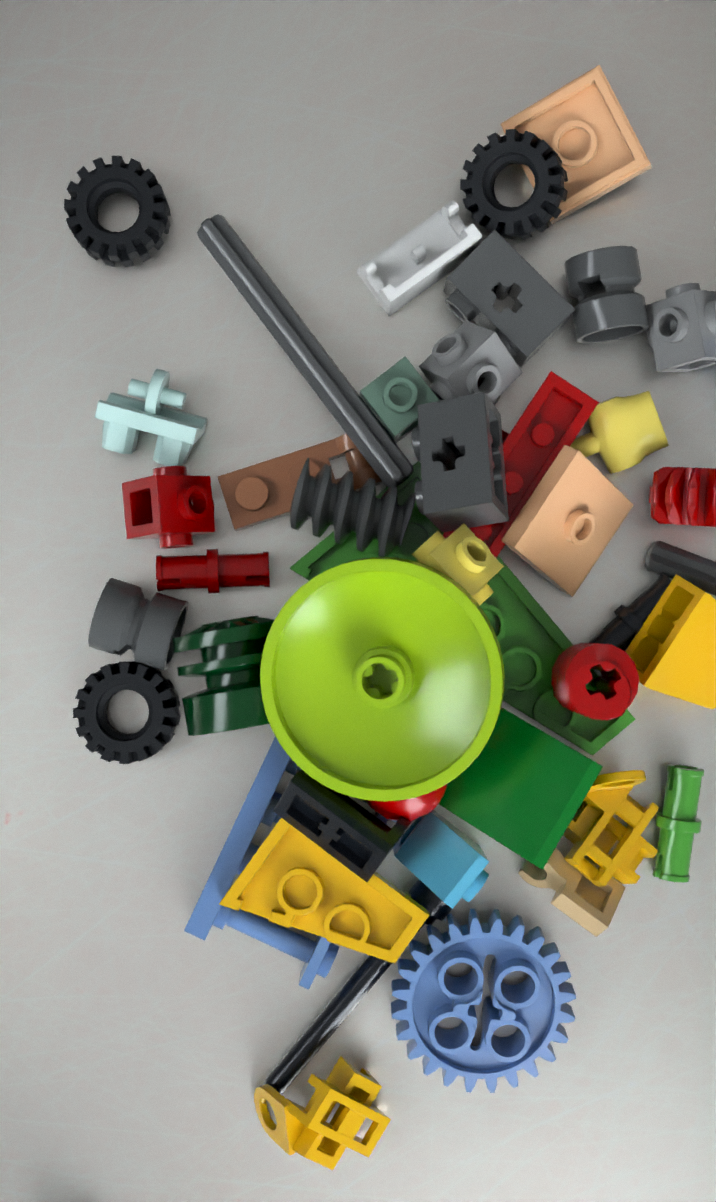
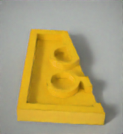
[219,818,430,964]

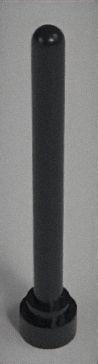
[264,879,457,1095]

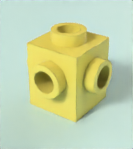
[412,523,504,606]

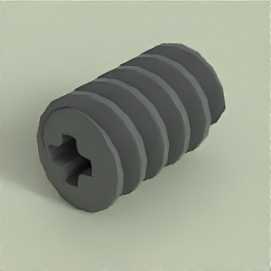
[290,458,416,557]

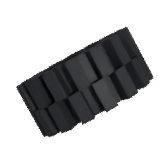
[460,129,568,239]
[64,156,171,267]
[73,661,180,764]

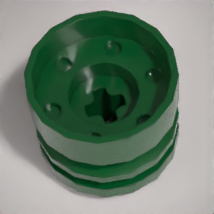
[172,616,275,736]

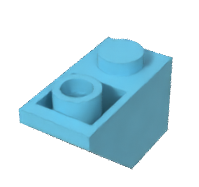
[393,810,489,909]

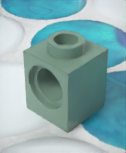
[360,356,440,443]

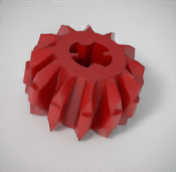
[649,467,716,527]

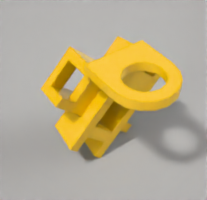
[563,770,660,887]
[254,1056,391,1170]

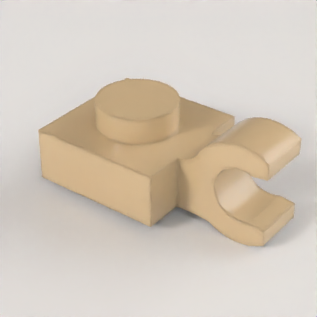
[518,848,626,937]

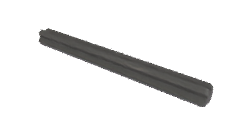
[197,214,414,488]

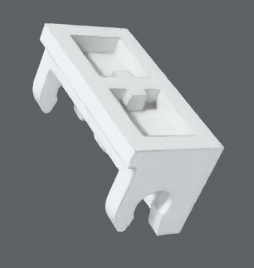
[357,200,482,316]

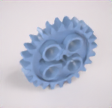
[391,908,576,1093]

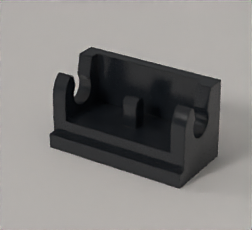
[273,769,411,882]

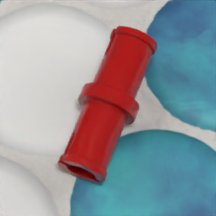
[156,549,270,594]

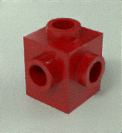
[122,466,215,549]

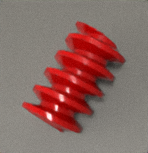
[551,643,639,720]

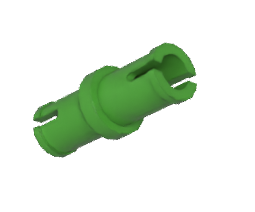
[652,764,704,883]

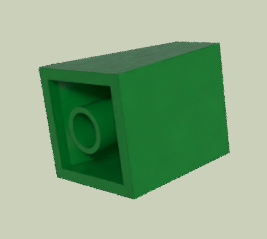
[439,707,603,870]

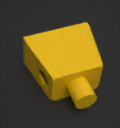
[625,574,716,709]

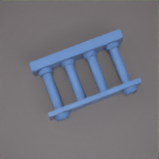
[184,736,398,990]

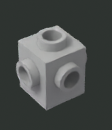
[646,283,716,372]
[419,321,523,405]

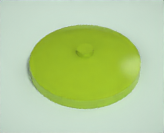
[260,557,505,802]

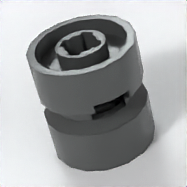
[564,246,649,343]
[88,578,188,671]

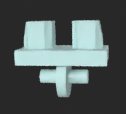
[95,369,207,466]

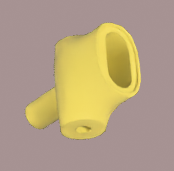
[570,391,669,474]

